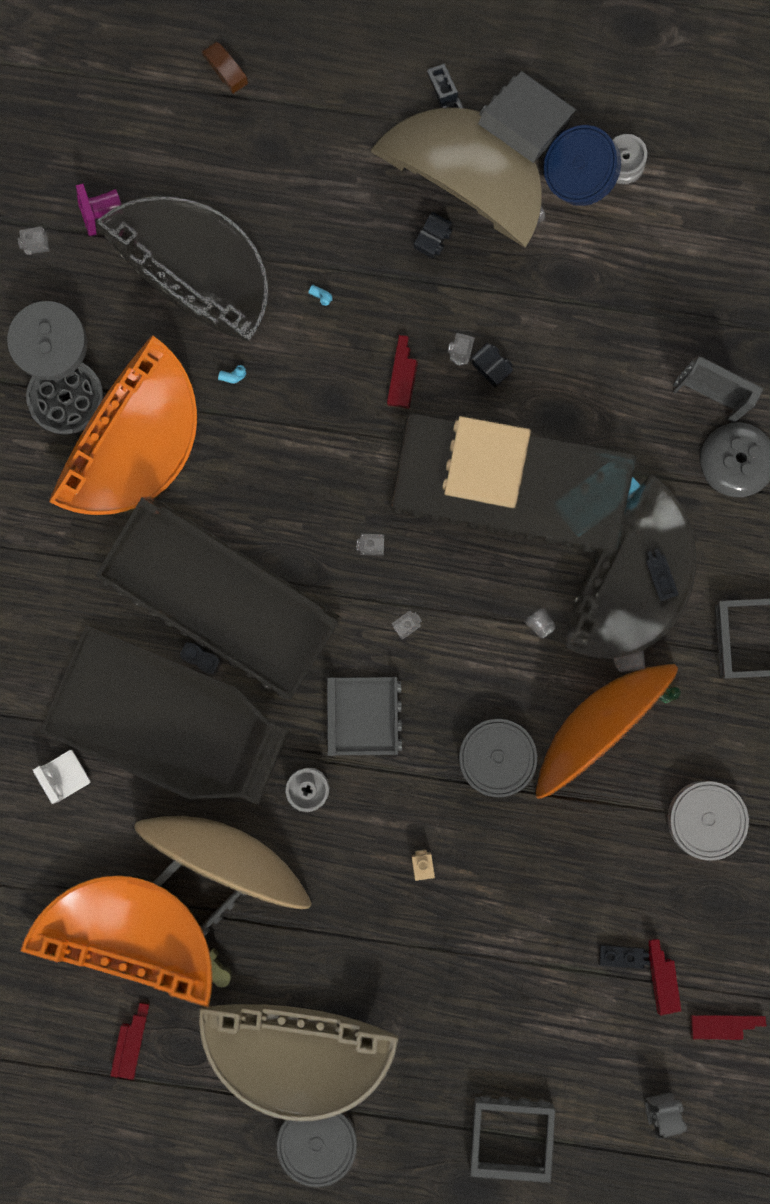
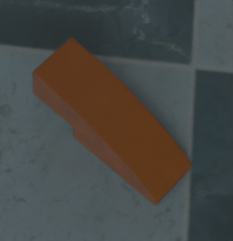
[202,42,248,94]

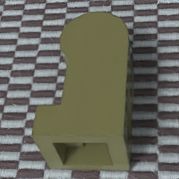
[209,947,232,987]

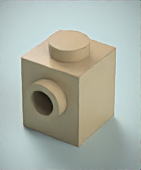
[412,850,435,881]

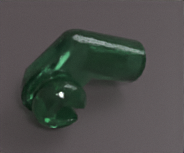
[658,687,681,703]

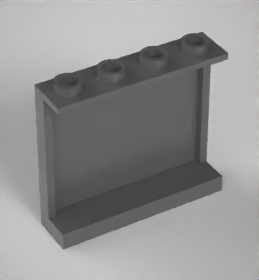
[673,356,763,422]
[327,677,402,756]

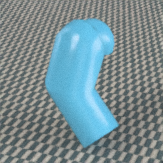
[309,285,332,306]
[218,365,246,384]

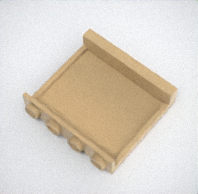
[443,417,531,508]

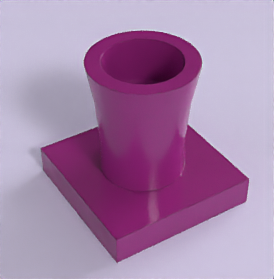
[76,184,123,236]

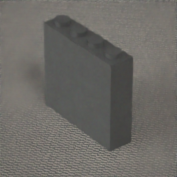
[478,71,576,163]

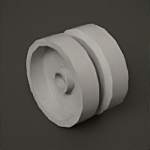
[613,134,647,184]
[286,767,330,812]

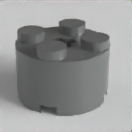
[645,1092,687,1140]

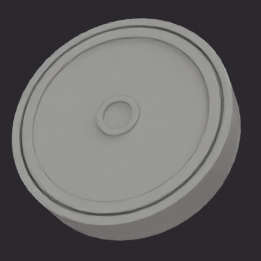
[667,781,749,860]

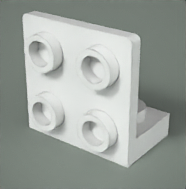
[33,750,91,804]

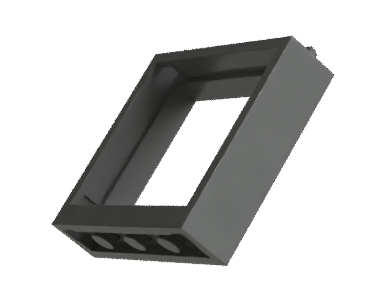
[715,599,770,679]
[153,859,247,936]
[470,1095,555,1183]

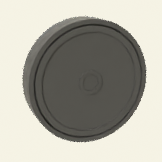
[7,301,88,380]
[459,719,537,797]
[277,1112,357,1187]

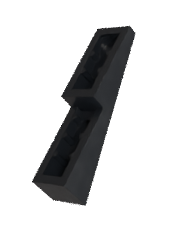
[427,64,463,109]

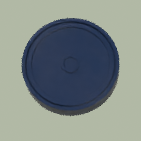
[544,125,621,206]

